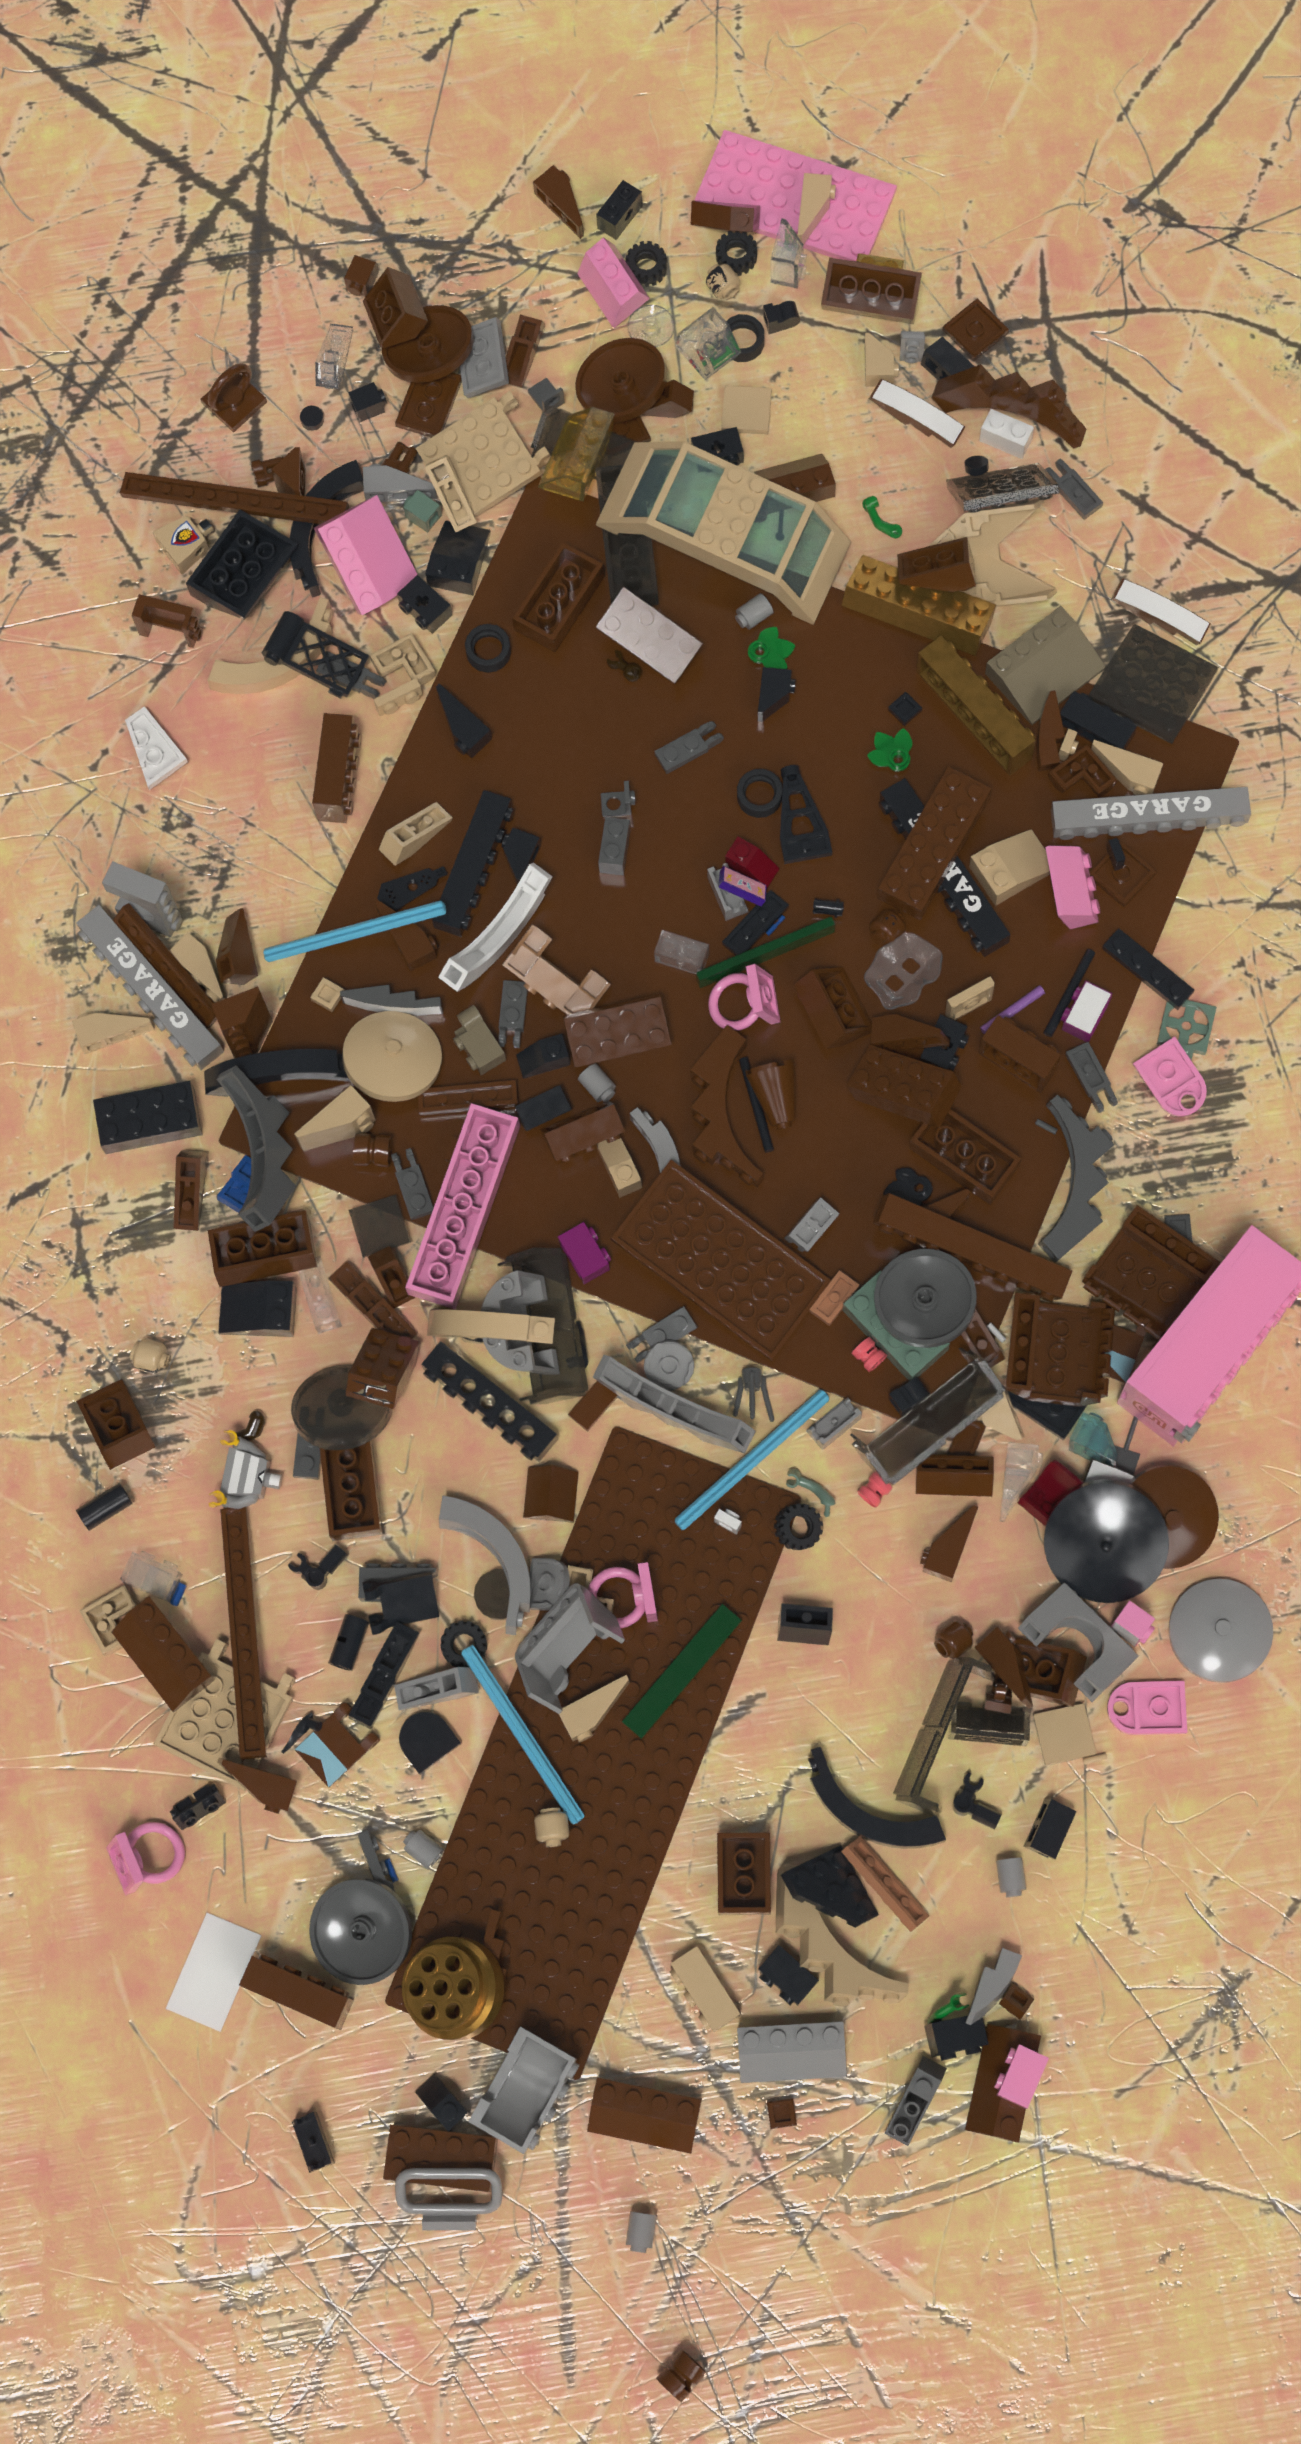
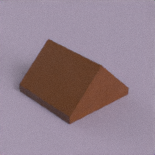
[271,447,306,496]
[523,1465,579,1523]

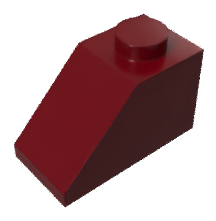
[725,836,780,890]

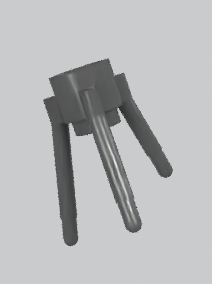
[733,1368,774,1422]

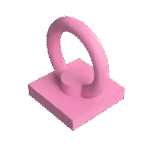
[708,964,780,1031]
[588,1562,658,1628]
[106,1822,185,1896]

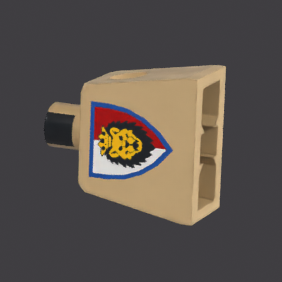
[153,516,214,575]

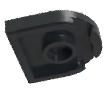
[399,1712,461,1775]

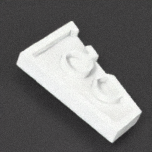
[125,706,188,790]

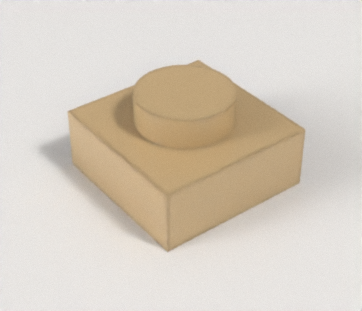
[1058,729,1079,761]
[310,977,344,1012]

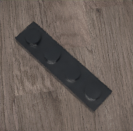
[1102,928,1195,1010]

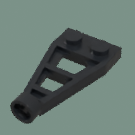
[780,765,832,864]

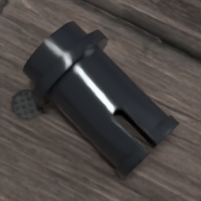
[813,898,844,918]

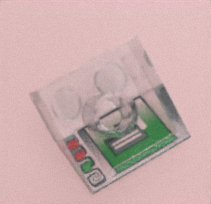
[771,218,807,289]
[675,307,741,380]

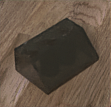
[948,1702,1030,1747]

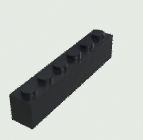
[432,790,514,937]

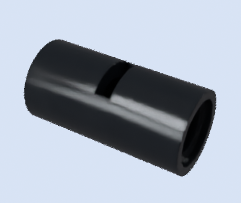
[76,1483,133,1531]
[328,1614,369,1671]

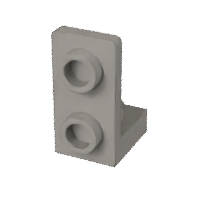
[900,331,925,363]

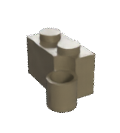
[453,1005,506,1075]

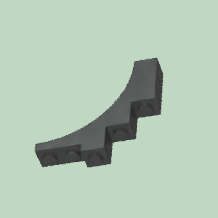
[216,1066,296,1232]
[1038,1095,1114,1263]

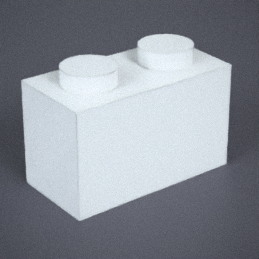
[979,409,1034,459]

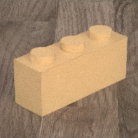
[669,1946,740,2032]

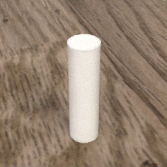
[986,1323,1006,1343]

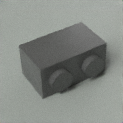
[598,817,631,876]

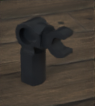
[288,1544,348,1590]
[953,1772,1002,1830]

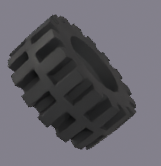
[716,231,757,276]
[625,241,667,287]
[774,1504,823,1550]
[440,1621,487,1667]

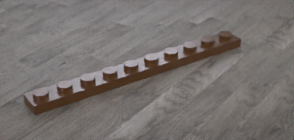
[119,472,350,524]
[220,1507,267,1760]

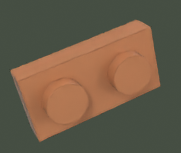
[809,1270,860,1326]

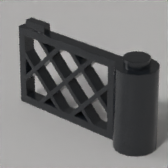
[262,611,369,699]

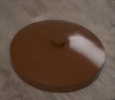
[382,305,474,383]
[575,338,667,423]
[1128,1465,1219,1569]

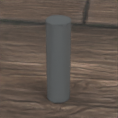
[1035,1119,1058,1135]

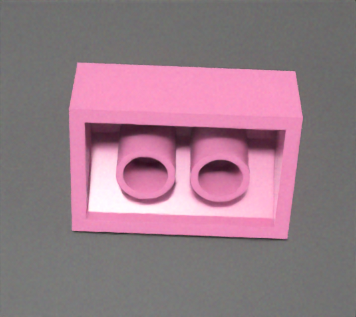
[577,237,650,328]
[1045,846,1100,929]

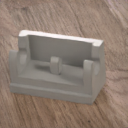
[707,863,748,921]
[784,1197,839,1252]
[806,1398,862,1450]

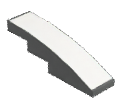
[340,985,443,1016]

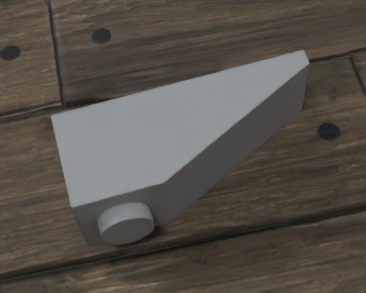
[363,464,437,502]
[394,1667,479,1710]

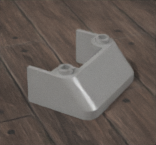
[515,1583,625,1714]

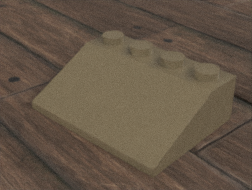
[985,606,1106,725]

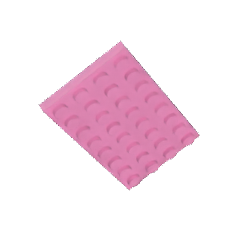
[694,130,897,262]

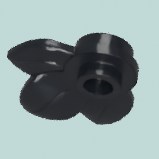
[883,1168,933,1206]

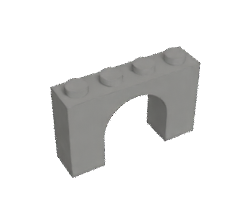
[102,861,182,937]
[1018,1582,1139,1702]

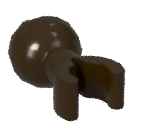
[607,650,642,682]

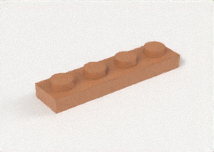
[841,1836,929,1932]

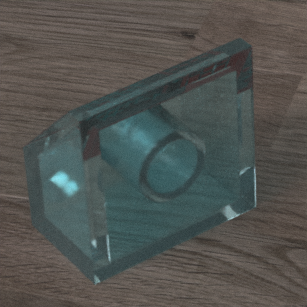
[1069,1412,1118,1468]

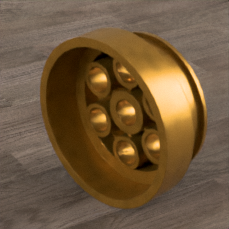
[402,1937,504,2040]

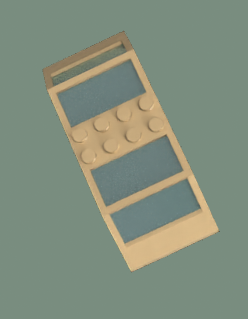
[596,442,851,625]

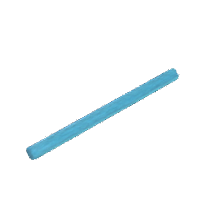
[263,901,446,962]
[675,1390,829,1530]
[461,1645,584,1824]

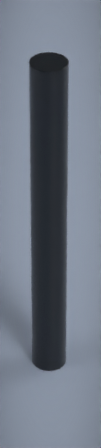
[1043,949,1096,1037]
[739,1057,774,1153]

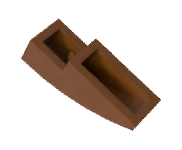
[506,314,545,388]
[1036,690,1065,771]

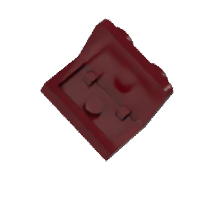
[1017,1460,1084,1527]

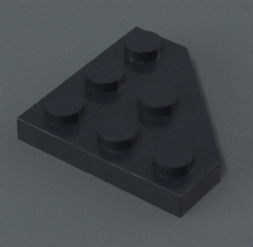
[781,1845,879,1928]

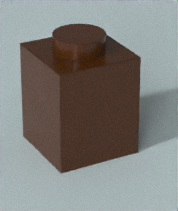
[344,255,378,297]

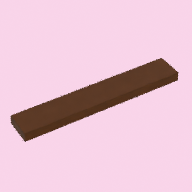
[113,903,217,1029]

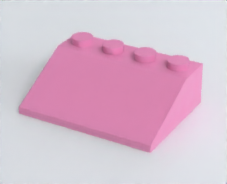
[314,495,418,615]

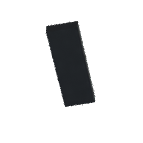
[722,890,789,956]

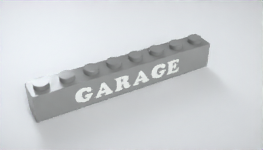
[1051,787,1251,840]
[76,905,224,1070]

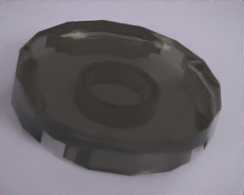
[474,1569,510,1620]

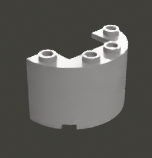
[481,1270,560,1375]
[468,2026,579,2154]

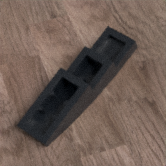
[348,1622,420,1729]

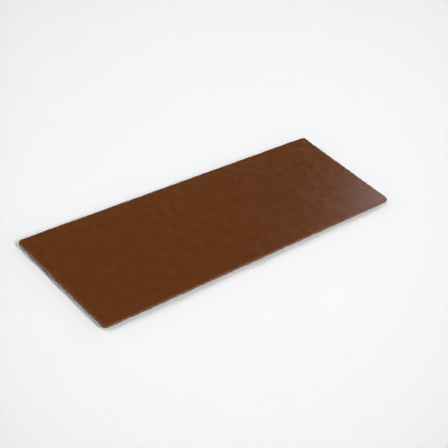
[385,1427,801,2080]

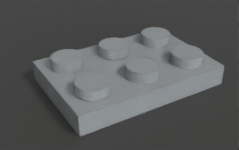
[460,317,509,398]

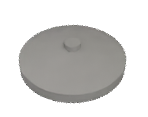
[1169,1579,1273,1683]

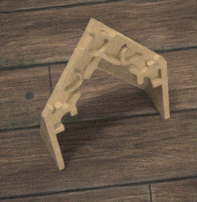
[929,498,1057,606]

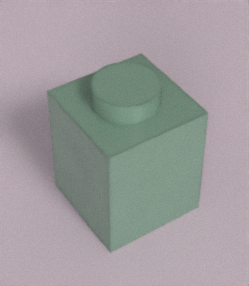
[403,490,442,533]

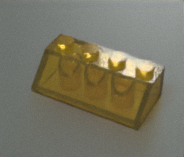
[538,407,614,502]

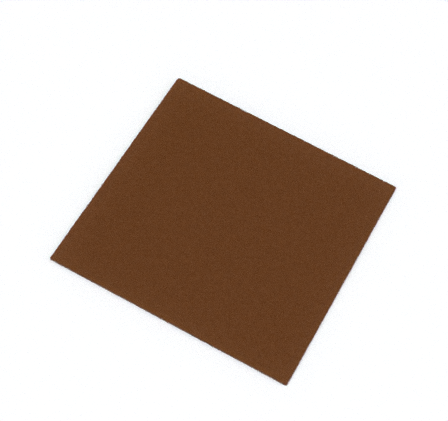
[219,476,1239,1441]

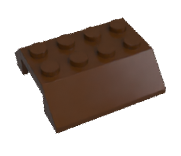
[1082,1205,1221,1340]
[1005,1292,1115,1406]

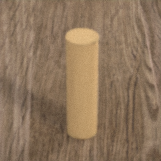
[1083,1753,1107,1765]

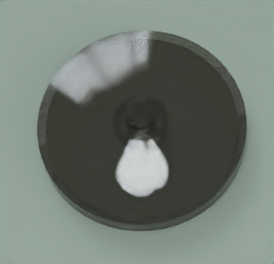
[291,1364,393,1450]

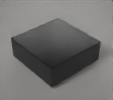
[888,692,922,726]
[1107,838,1126,871]

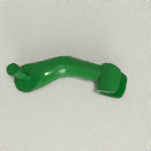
[862,496,902,539]
[927,1992,969,2025]

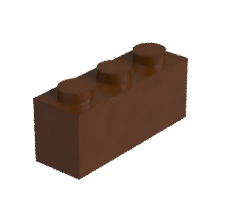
[916,1454,994,1497]

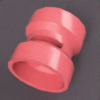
[852,1337,887,1372]
[857,1472,893,1508]

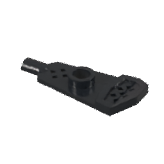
[377,866,447,911]

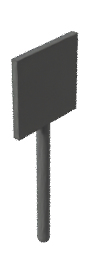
[1105,1416,1140,1475]

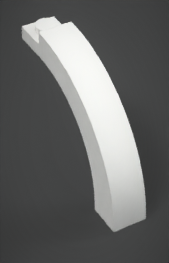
[439,863,552,992]

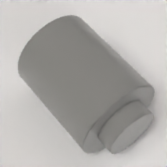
[735,593,773,630]
[578,1063,616,1102]
[403,1830,444,1870]
[996,1858,1026,1898]
[626,2211,657,2253]

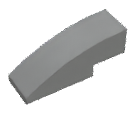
[966,1948,1022,2025]

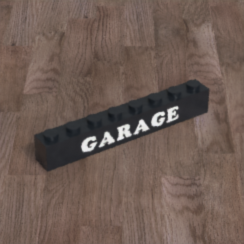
[878,778,1011,957]

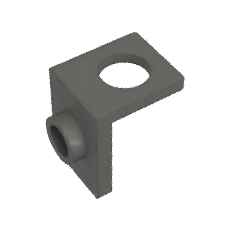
[528,378,565,415]
[601,781,635,817]

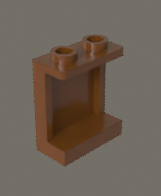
[131,594,202,648]

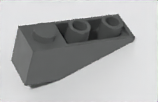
[358,1563,438,1602]
[884,2056,947,2146]

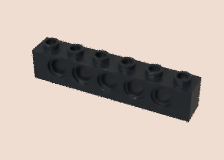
[421,1341,558,1462]

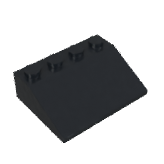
[186,510,299,620]

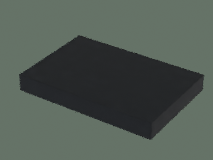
[1007,1390,1087,1441]

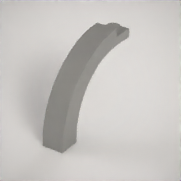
[630,1107,680,1173]
[439,1496,531,1635]

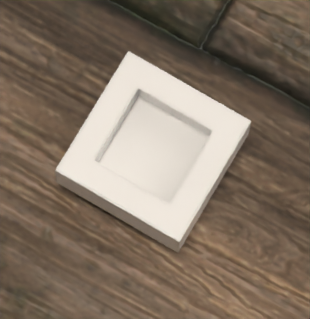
[714,1509,742,1535]

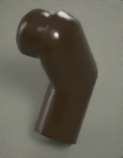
[235,1411,265,1441]

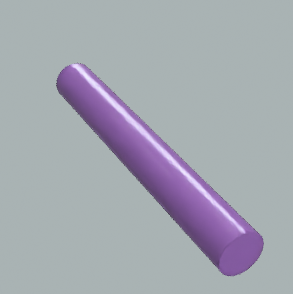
[980,985,1045,1034]

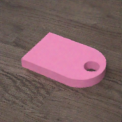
[1133,1037,1207,1117]
[1107,1681,1187,1735]

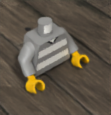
[208,1430,282,1509]

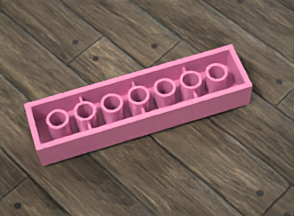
[405,1103,520,1310]

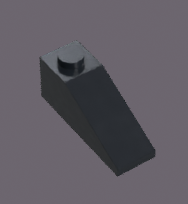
[436,684,492,758]

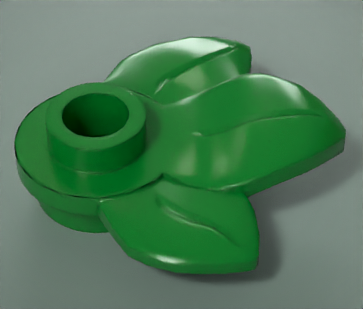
[748,627,795,669]
[867,728,913,772]

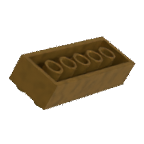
[842,555,996,656]
[917,636,1035,776]

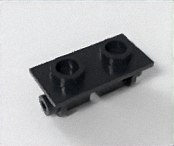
[170,1783,226,1830]

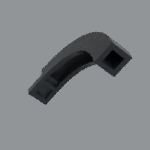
[290,460,364,598]
[204,1049,351,1097]
[808,1747,946,1849]

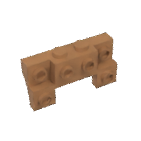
[502,924,611,1015]

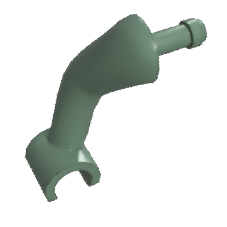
[786,1469,836,1517]

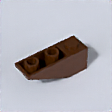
[216,908,258,985]

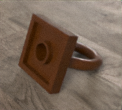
[200,363,267,433]

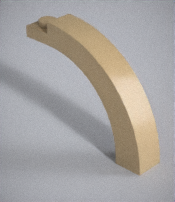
[207,597,333,694]
[427,1310,555,1344]

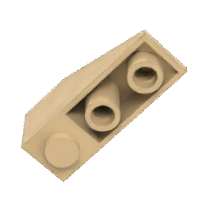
[169,932,225,1003]

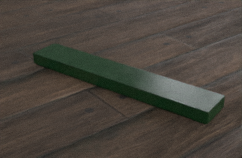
[696,917,835,988]
[622,1604,742,1739]

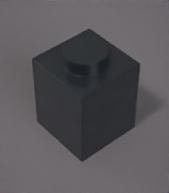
[348,382,387,423]

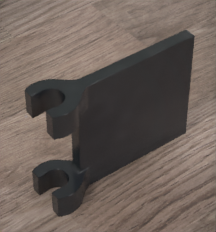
[362,1572,439,1635]

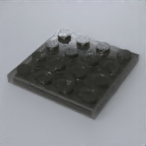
[946,463,1059,513]
[1089,624,1219,744]

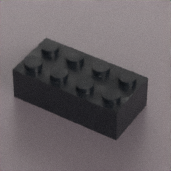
[93,1081,203,1154]

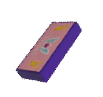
[718,866,766,906]

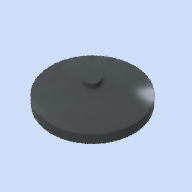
[874,1249,977,1348]
[309,1878,412,1985]

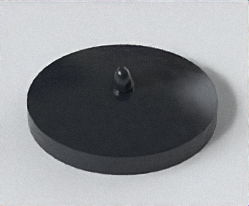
[1044,1479,1169,1603]

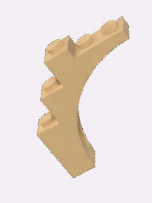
[775,1864,908,2007]

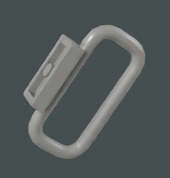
[395,2168,502,2230]

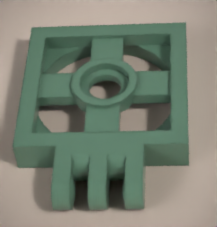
[1157,1000,1217,1061]

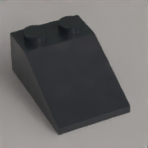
[425,521,491,596]
[218,1280,297,1337]

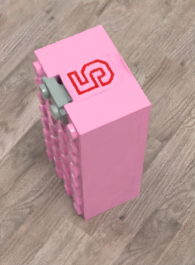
[1117,1225,1301,1447]

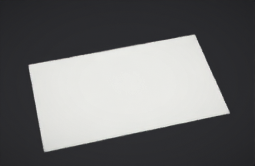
[166,1913,261,2032]

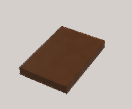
[395,373,462,438]

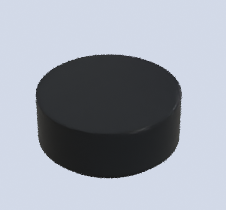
[300,405,324,431]
[965,456,989,476]

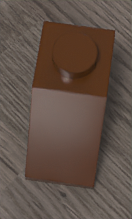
[642,379,694,418]
[368,1246,415,1308]

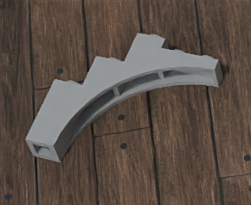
[593,1355,755,1453]

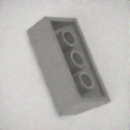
[737,2022,846,2083]

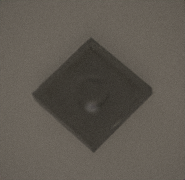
[349,1195,411,1258]

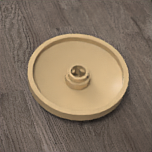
[342,1011,442,1102]

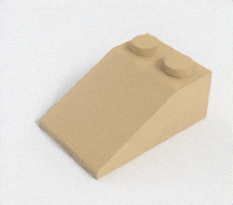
[969,829,1050,906]
[295,1085,375,1151]

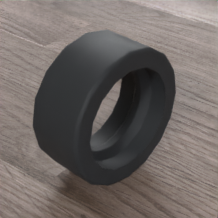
[721,314,764,362]
[465,624,511,673]
[737,769,783,818]

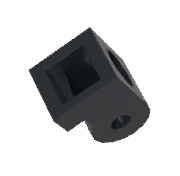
[763,301,801,334]
[888,1377,930,1417]

